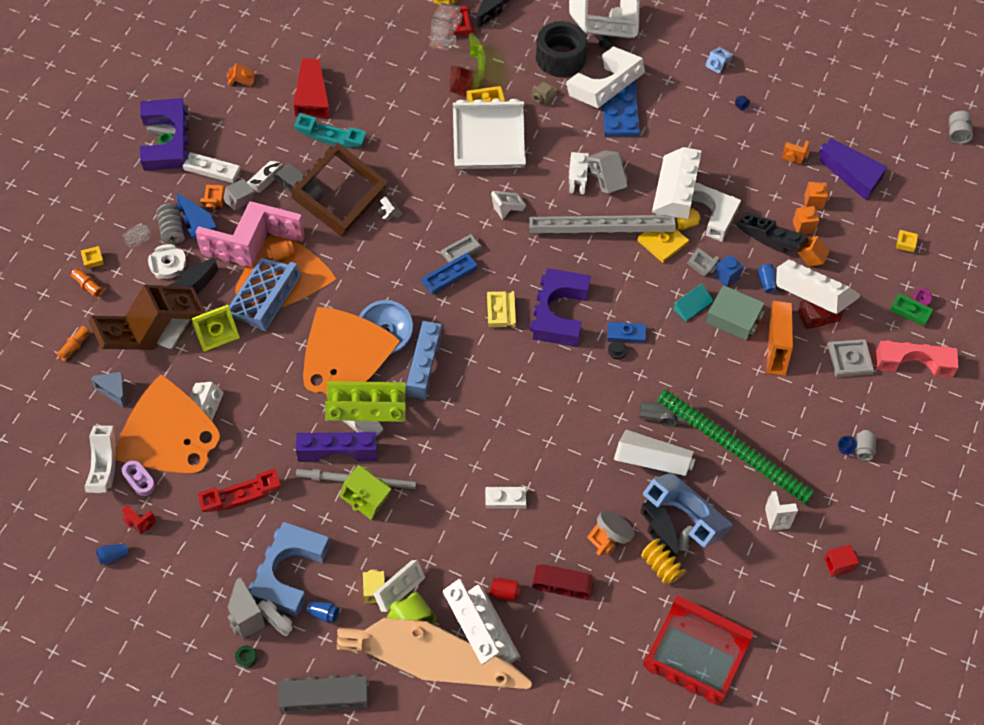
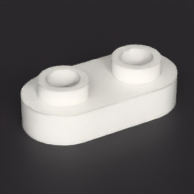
[257,600,293,636]

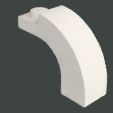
[85,426,116,494]

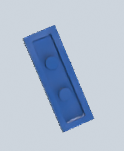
[421,253,478,295]

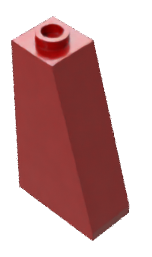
[293,58,330,119]

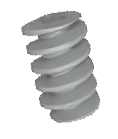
[156,204,185,245]

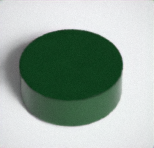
[235,645,257,668]

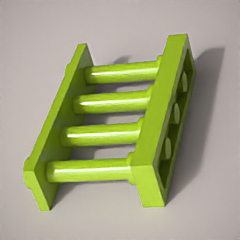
[325,381,406,422]

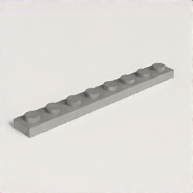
[529,215,676,234]

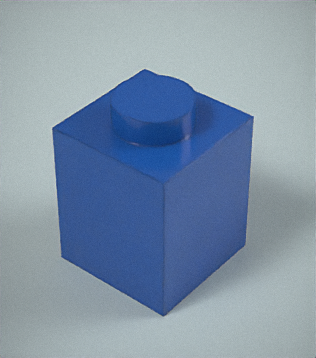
[714,254,744,287]

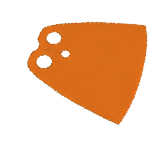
[235,234,336,311]
[303,307,400,395]
[115,375,220,473]

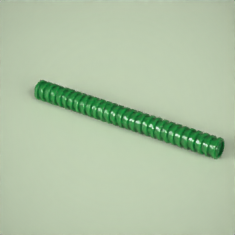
[657,389,814,505]

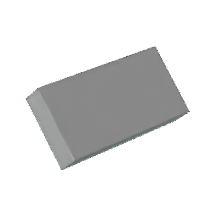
[441,234,482,263]

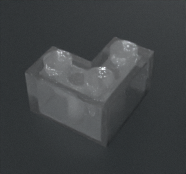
[429,2,462,51]

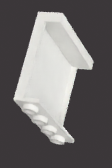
[453,99,526,169]

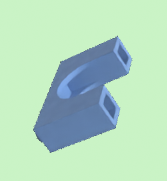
[643,473,733,548]
[248,522,330,618]

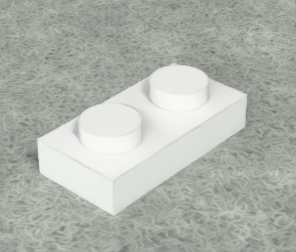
[485,487,526,509]

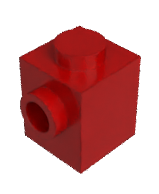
[824,544,859,577]

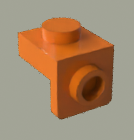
[227,63,255,87]
[781,141,810,165]
[200,185,226,210]
[587,523,616,556]

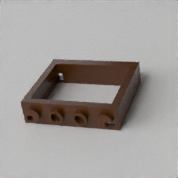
[291,142,388,237]

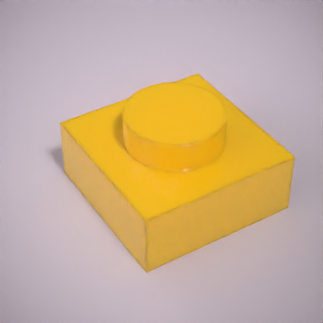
[896,230,918,253]
[81,246,104,269]

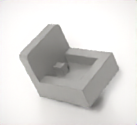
[687,248,719,276]

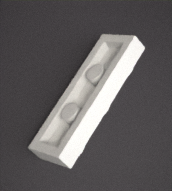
[183,152,240,183]
[373,560,425,612]

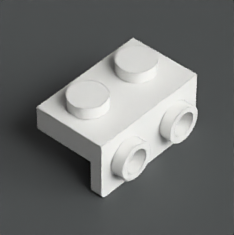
[189,382,224,421]

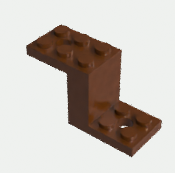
[88,285,206,350]

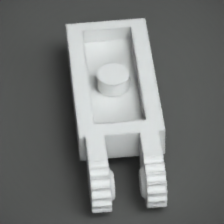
[569,152,589,194]

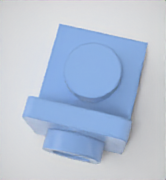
[706,47,734,73]

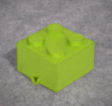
[339,465,391,520]

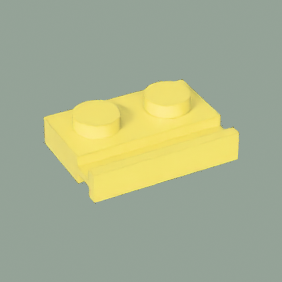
[487,291,516,327]

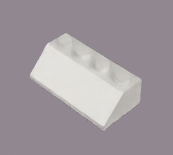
[652,147,702,219]
[776,260,860,314]

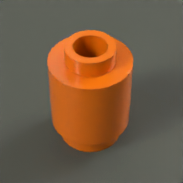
[266,240,295,261]

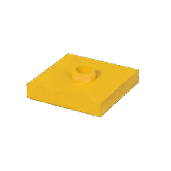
[637,228,689,263]

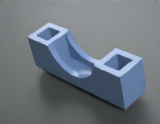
[406,321,442,400]

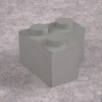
[587,150,628,193]

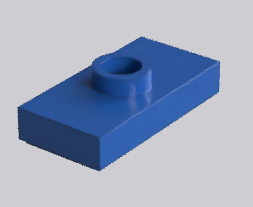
[607,322,646,343]

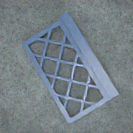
[229,258,301,331]

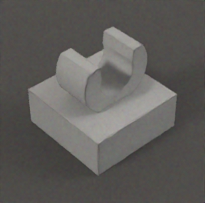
[378,196,403,221]

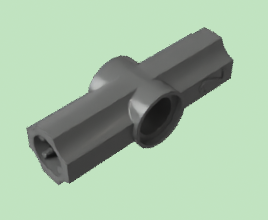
[639,401,700,427]

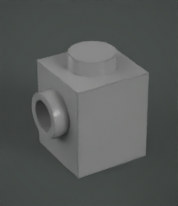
[223,179,254,210]

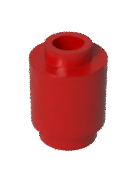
[490,577,522,602]

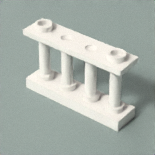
[443,579,520,665]

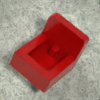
[121,505,156,535]

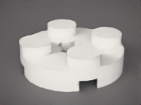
[148,244,186,279]

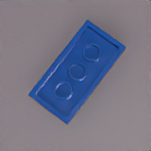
[602,80,640,137]

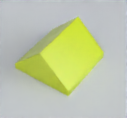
[192,305,239,352]

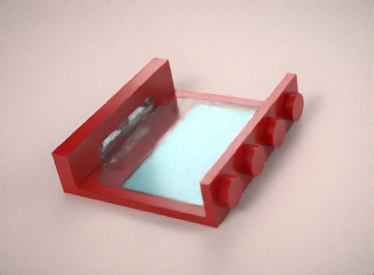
[643,595,754,705]

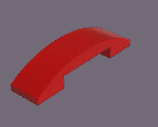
[197,468,281,512]

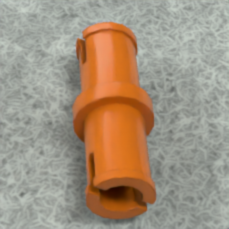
[71,268,104,298]
[56,326,91,362]

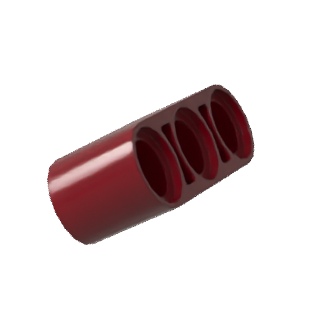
[532,564,595,600]

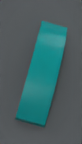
[294,113,366,147]

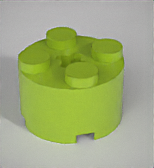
[386,592,436,625]

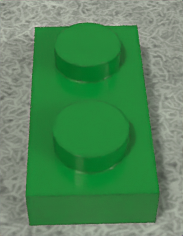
[890,293,933,326]

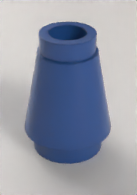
[758,264,776,293]
[96,543,129,565]
[306,601,340,624]

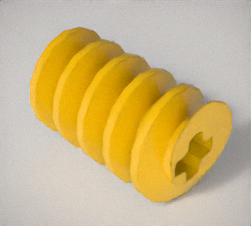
[642,538,686,585]

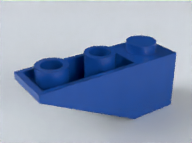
[175,194,217,245]

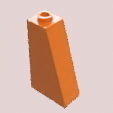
[766,301,793,376]

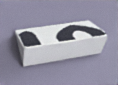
[247,161,283,193]

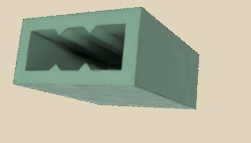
[705,285,765,341]

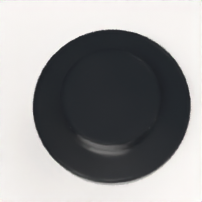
[608,341,627,360]

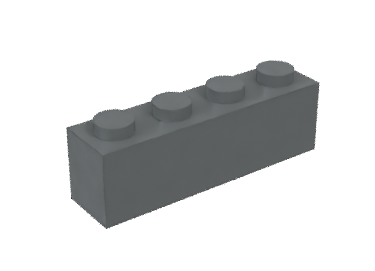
[279,674,368,714]

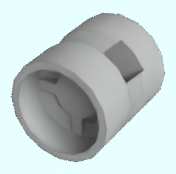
[949,111,973,144]

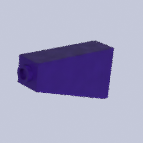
[819,138,887,200]

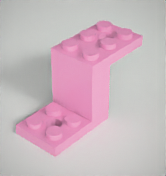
[196,201,305,267]

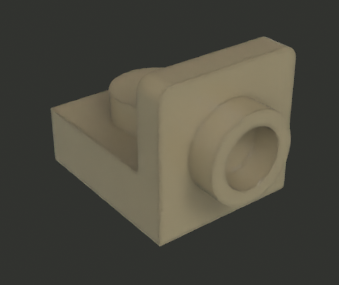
[531,82,557,106]

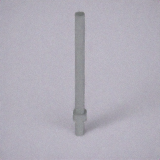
[296,468,416,490]

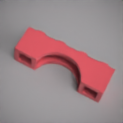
[876,340,958,377]

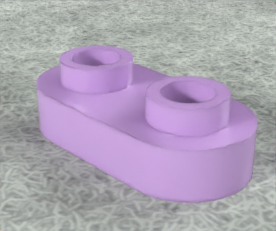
[122,461,155,496]

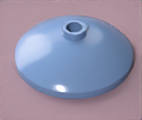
[359,300,413,354]

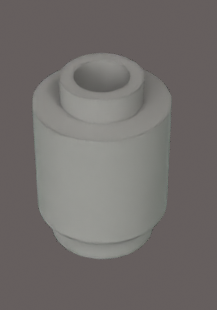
[855,430,877,461]

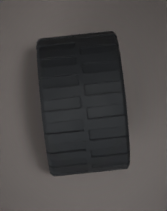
[536,21,588,77]

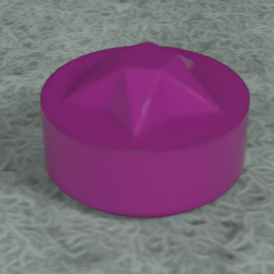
[913,289,932,307]

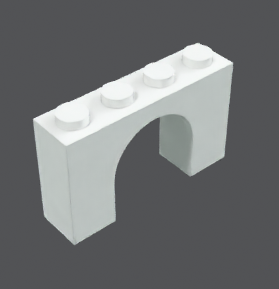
[566,47,645,108]
[656,182,741,242]

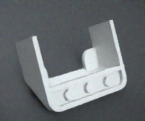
[569,0,639,38]

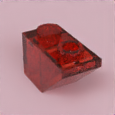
[450,66,473,96]

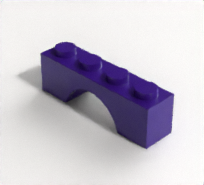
[296,432,378,462]

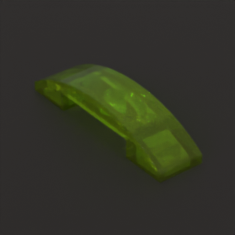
[469,33,485,90]

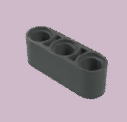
[274,163,323,200]

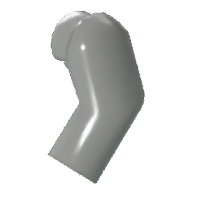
[678,526,693,552]

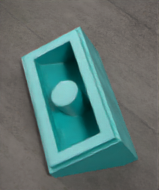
[674,284,713,322]

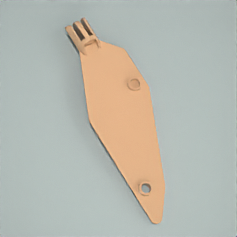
[337,618,532,689]

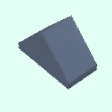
[91,372,126,408]

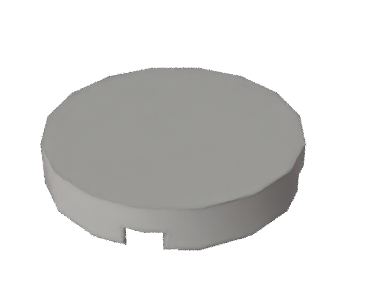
[597,510,635,544]

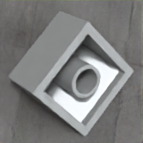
[227,578,265,640]

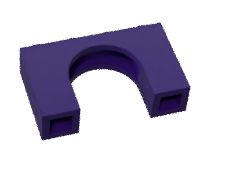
[140,98,189,171]
[530,268,591,347]

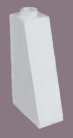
[614,430,695,476]

